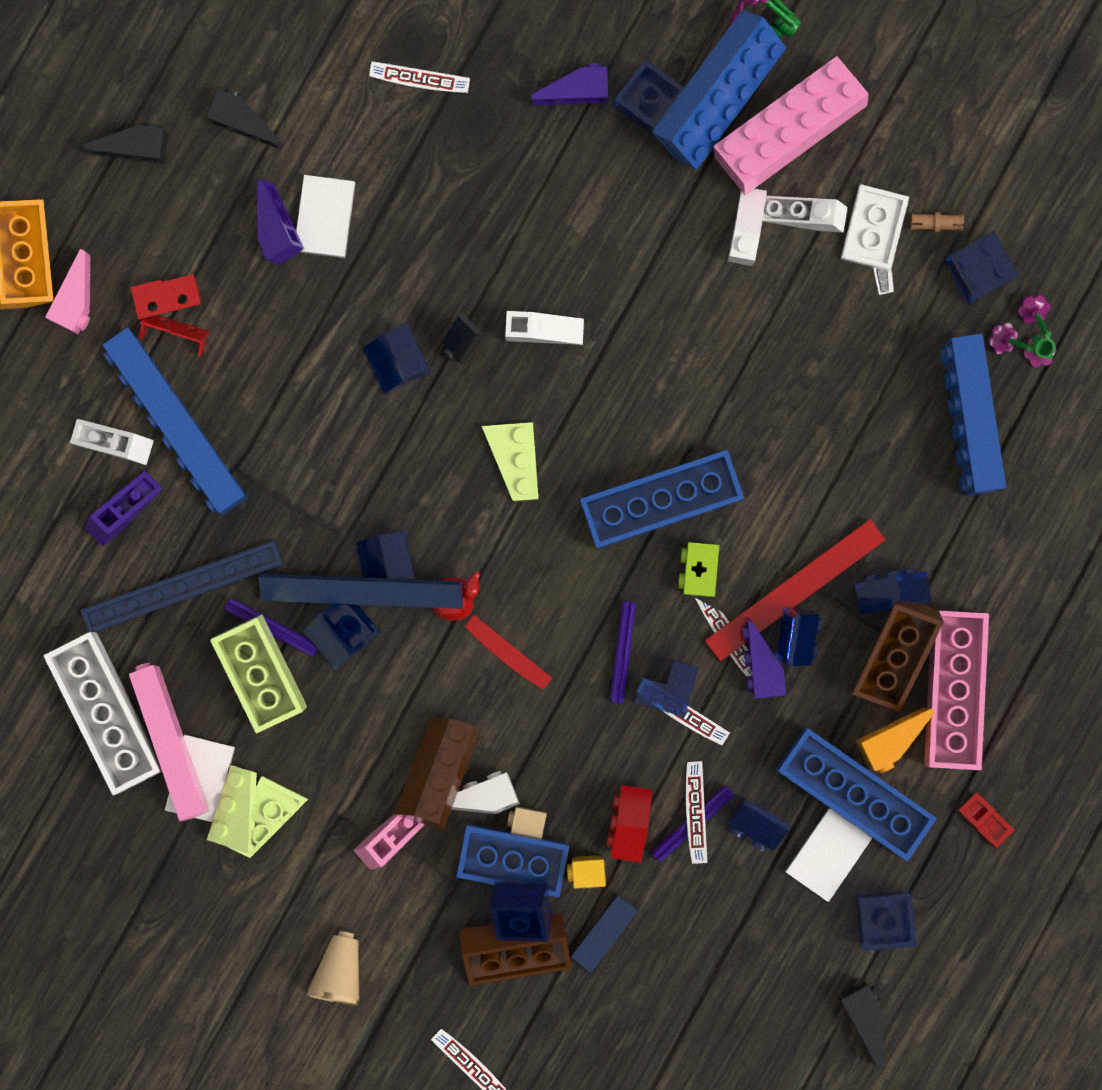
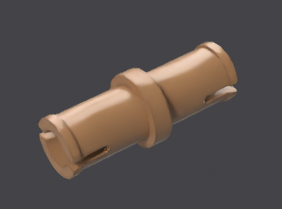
[911,212,964,232]

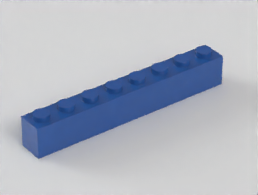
[103,328,248,515]

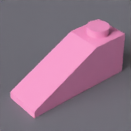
[45,249,90,334]
[354,814,424,870]

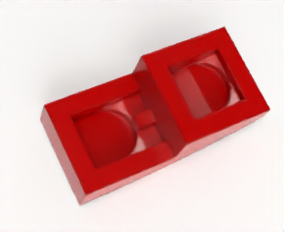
[958,792,1014,849]

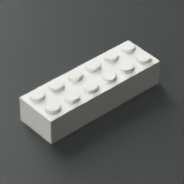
[44,632,162,795]

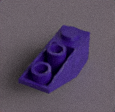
[742,617,786,699]

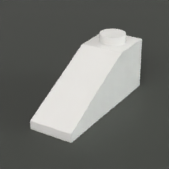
[728,189,767,266]
[70,419,154,465]

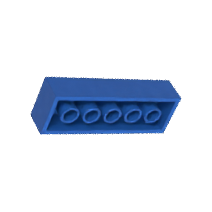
[652,9,786,170]
[940,334,1006,496]
[580,450,744,550]
[775,727,937,861]

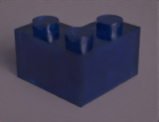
[855,568,932,614]
[633,660,699,717]

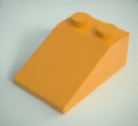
[854,707,934,773]

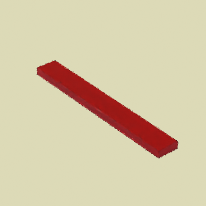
[705,519,886,661]

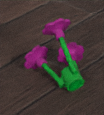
[729,0,801,38]
[988,294,1056,367]

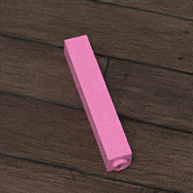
[129,663,210,821]

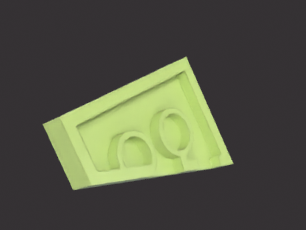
[482,422,539,501]
[207,765,257,854]
[229,776,308,858]

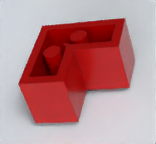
[607,785,652,863]

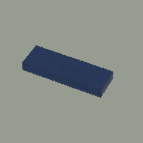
[571,894,638,973]

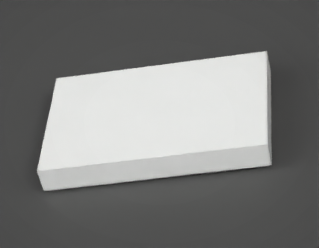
[296,175,355,258]
[840,184,909,272]
[165,735,235,822]
[785,808,872,902]

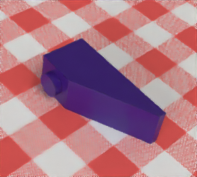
[531,63,608,106]
[257,179,304,264]
[85,471,163,546]

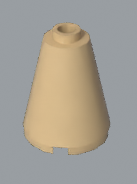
[307,931,359,1006]

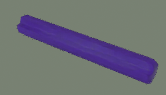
[225,599,319,656]
[610,601,636,703]
[651,786,734,862]

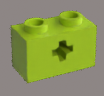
[678,542,719,597]

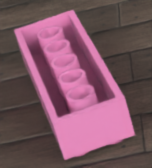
[714,56,868,195]
[924,611,989,770]

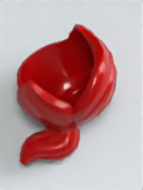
[432,572,481,621]

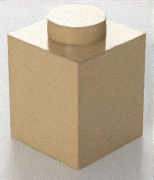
[507,806,547,839]

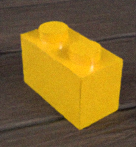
[567,855,606,888]

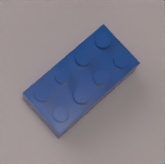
[457,823,569,897]

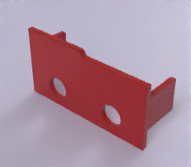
[131,274,202,320]
[139,315,210,357]

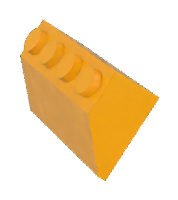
[0,200,53,310]

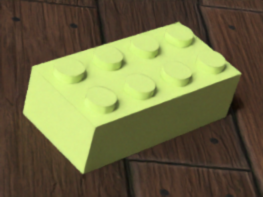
[210,614,307,733]

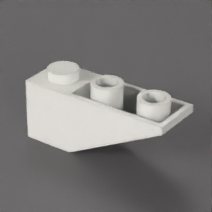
[762,196,847,232]
[505,311,584,345]
[451,771,520,814]

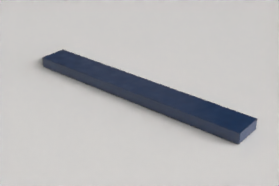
[81,540,284,633]
[259,574,463,609]

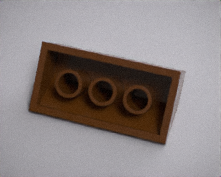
[852,602,944,712]
[395,718,479,831]
[460,913,572,986]

